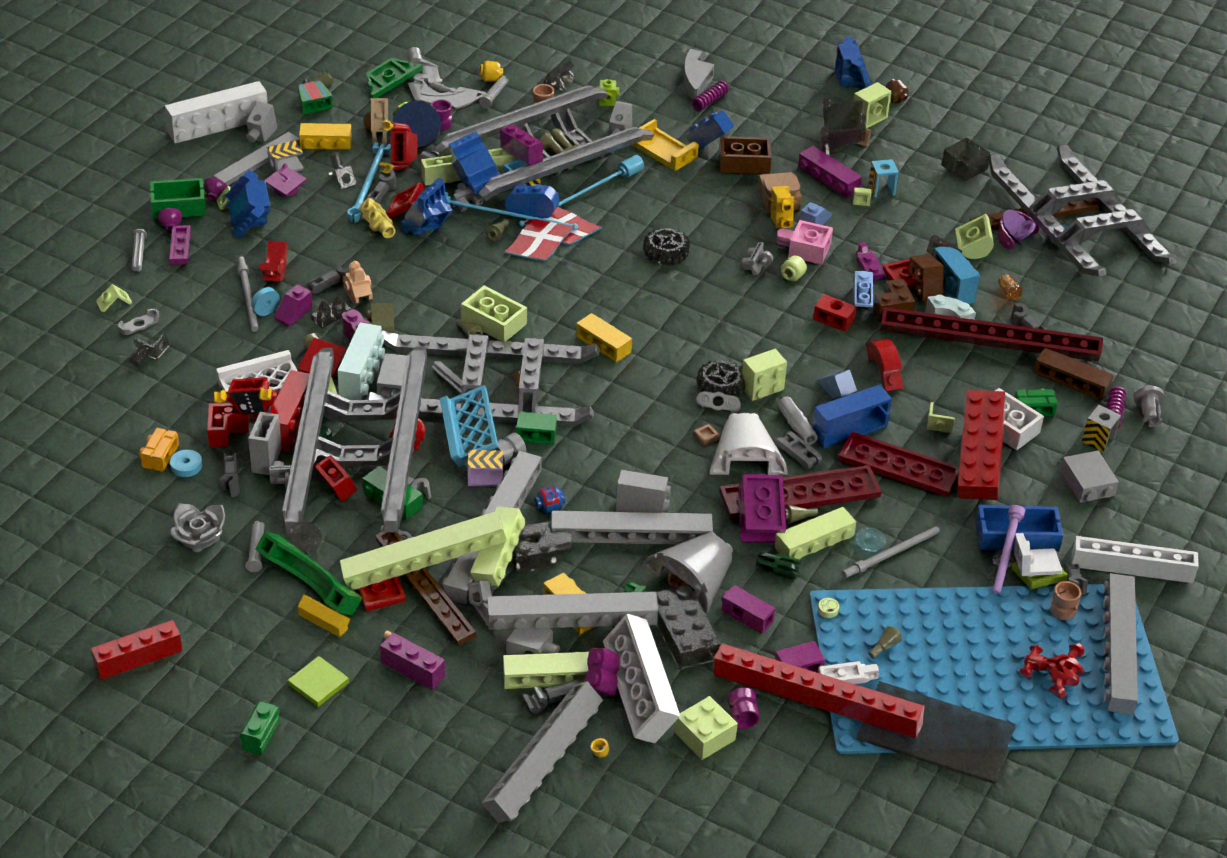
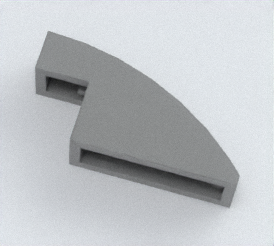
[684,49,714,100]

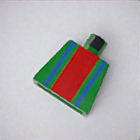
[298,79,333,114]

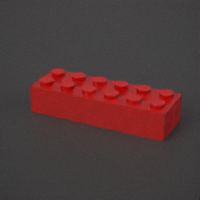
[958,390,1006,500]

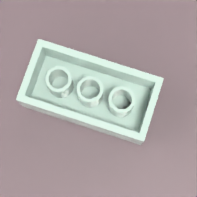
[338,323,385,400]

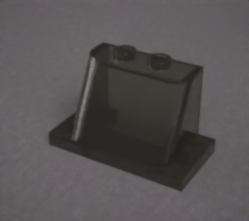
[821,98,866,157]

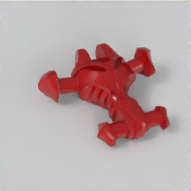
[1019,643,1085,699]

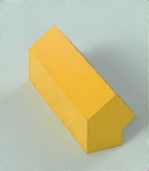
[298,595,350,637]

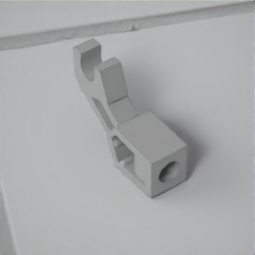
[468,581,492,626]

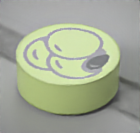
[818,598,839,618]

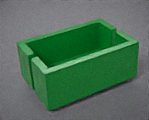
[150,178,206,219]

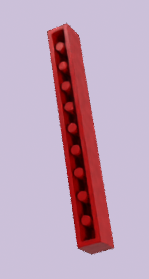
[714,644,924,738]

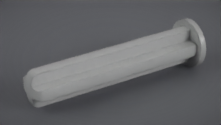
[479,76,508,109]
[131,229,147,272]
[432,361,462,394]
[245,521,265,572]

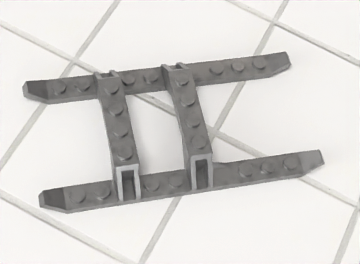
[435,85,654,201]
[988,145,1177,277]
[366,330,600,427]
[282,346,427,533]

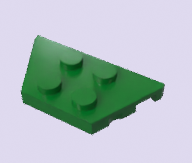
[366,58,423,98]

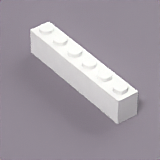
[1072,536,1198,583]

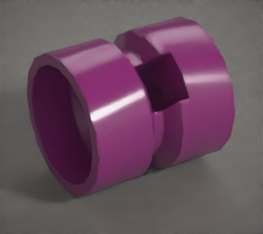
[431,99,452,131]
[728,688,760,729]

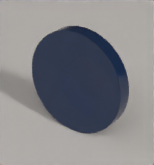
[393,101,441,149]

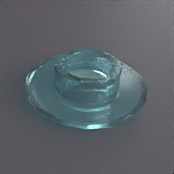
[855,528,887,551]

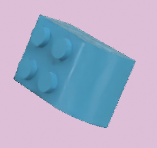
[933,247,980,304]

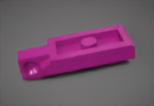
[856,242,885,280]

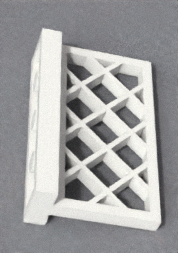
[216,350,297,393]

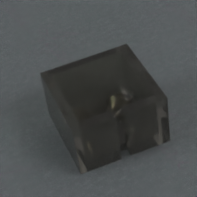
[941,137,991,181]

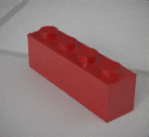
[91,620,183,680]

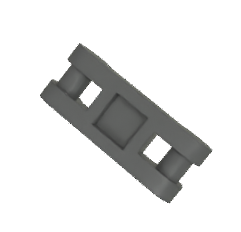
[774,431,822,470]

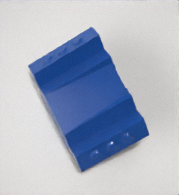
[835,36,872,90]
[448,131,501,195]
[225,170,270,238]
[401,178,453,235]

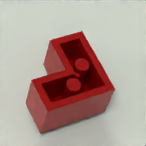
[207,403,250,447]

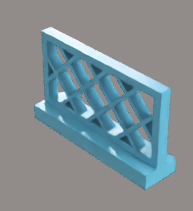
[440,385,498,467]

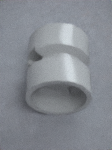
[493,432,526,466]

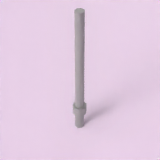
[237,257,259,332]
[842,526,940,578]

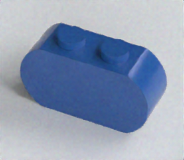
[505,184,559,219]

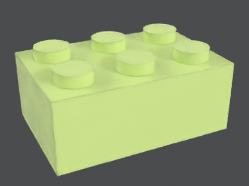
[461,286,527,341]

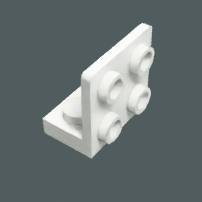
[1014,533,1062,577]

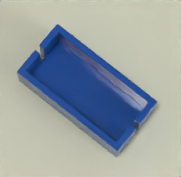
[812,385,892,449]
[975,505,1063,552]

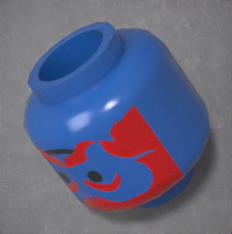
[534,486,565,514]

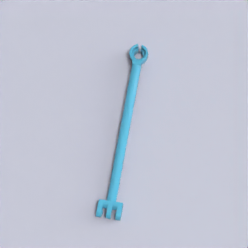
[347,142,391,223]

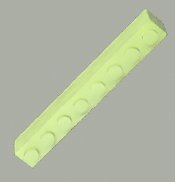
[340,511,507,590]

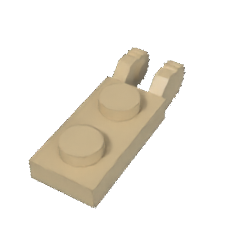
[371,98,388,146]

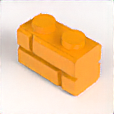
[139,428,179,472]

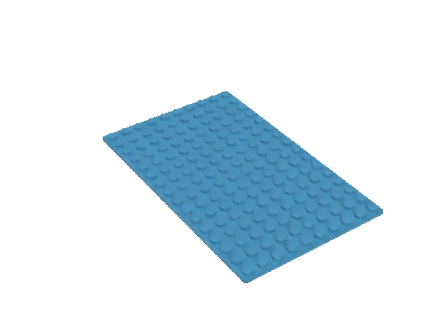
[809,584,1179,754]

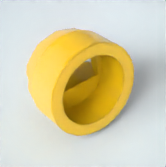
[591,738,609,758]

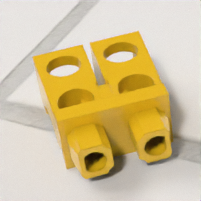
[771,186,794,228]

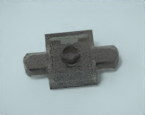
[511,522,572,574]

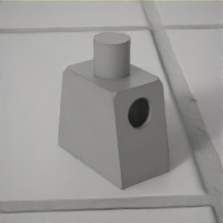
[246,101,277,143]
[609,101,632,135]
[506,628,560,655]

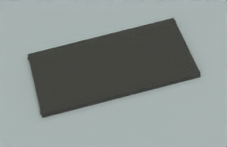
[856,681,1016,784]

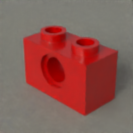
[813,294,856,332]
[315,455,358,502]

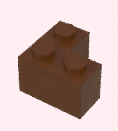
[908,254,943,302]
[873,279,915,322]

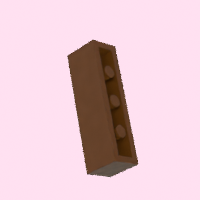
[1033,348,1114,401]

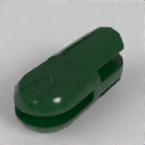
[756,552,802,579]

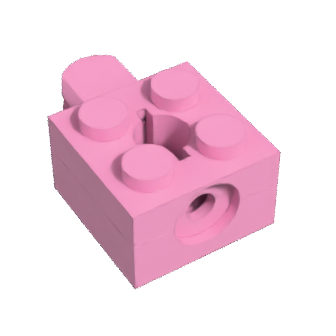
[776,220,833,265]

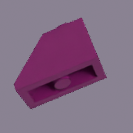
[275,284,312,327]

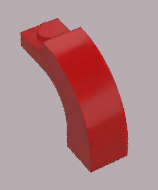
[260,241,288,282]
[865,339,903,392]

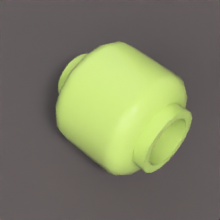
[780,255,807,282]

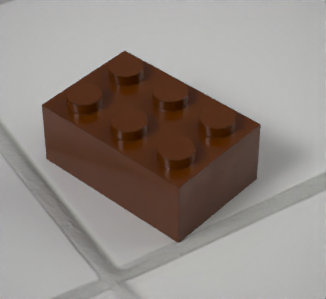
[719,136,772,174]

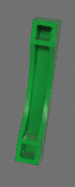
[255,532,362,615]

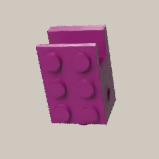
[738,474,786,543]

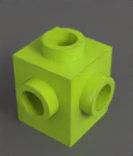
[597,79,619,106]

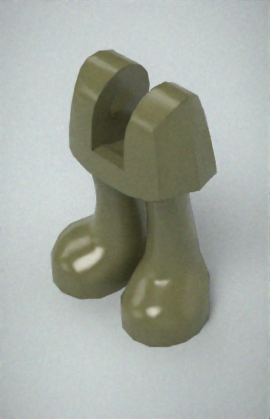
[539,128,581,168]

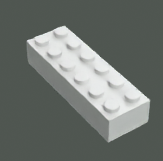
[165,81,268,143]
[603,614,680,743]

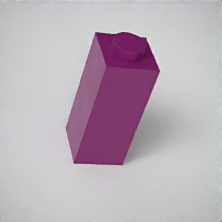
[721,585,776,634]

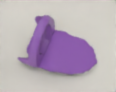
[1003,210,1036,244]

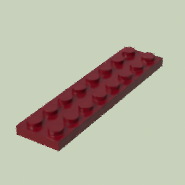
[719,465,881,519]

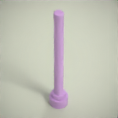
[993,505,1025,594]

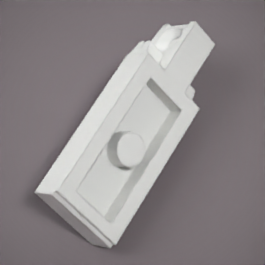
[818,661,879,684]

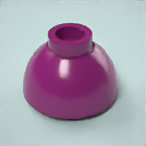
[204,177,227,201]
[158,208,182,231]

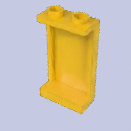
[632,119,699,171]

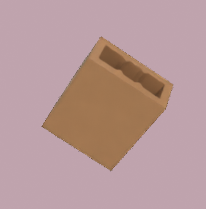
[758,172,802,213]

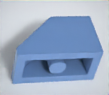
[800,202,832,225]
[817,370,857,399]

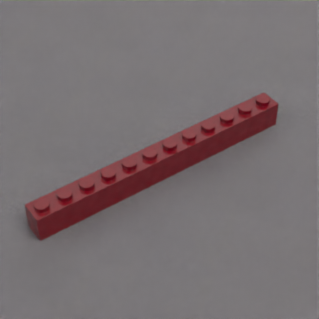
[880,307,1103,361]

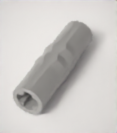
[777,396,818,445]

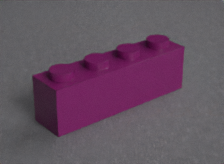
[798,146,862,198]

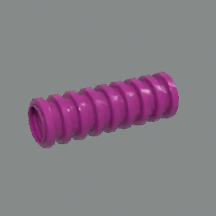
[692,80,729,111]
[1107,386,1126,430]

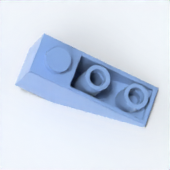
[853,271,873,308]

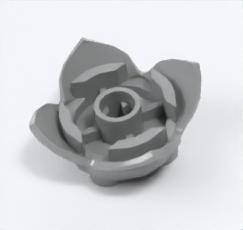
[170,503,225,552]

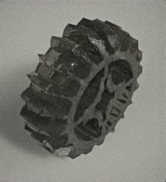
[643,227,690,266]
[696,359,746,402]

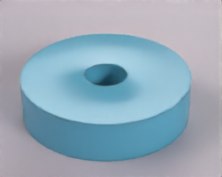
[251,287,280,316]
[170,450,202,477]

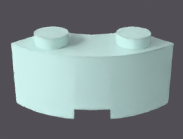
[925,295,976,320]

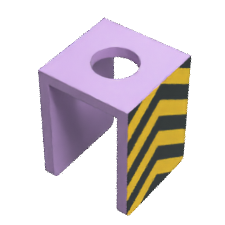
[468,450,503,487]

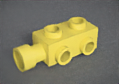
[359,198,396,238]

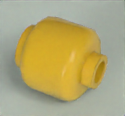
[479,61,503,83]

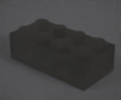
[656,585,720,670]

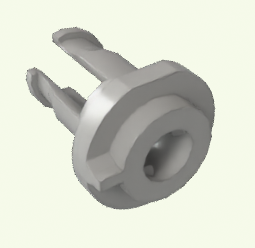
[1133,385,1165,427]

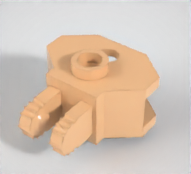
[343,261,373,304]

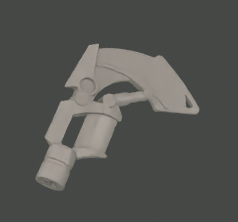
[406,47,486,109]

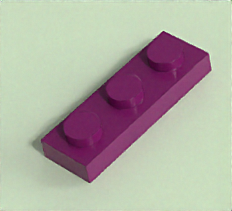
[169,225,191,265]

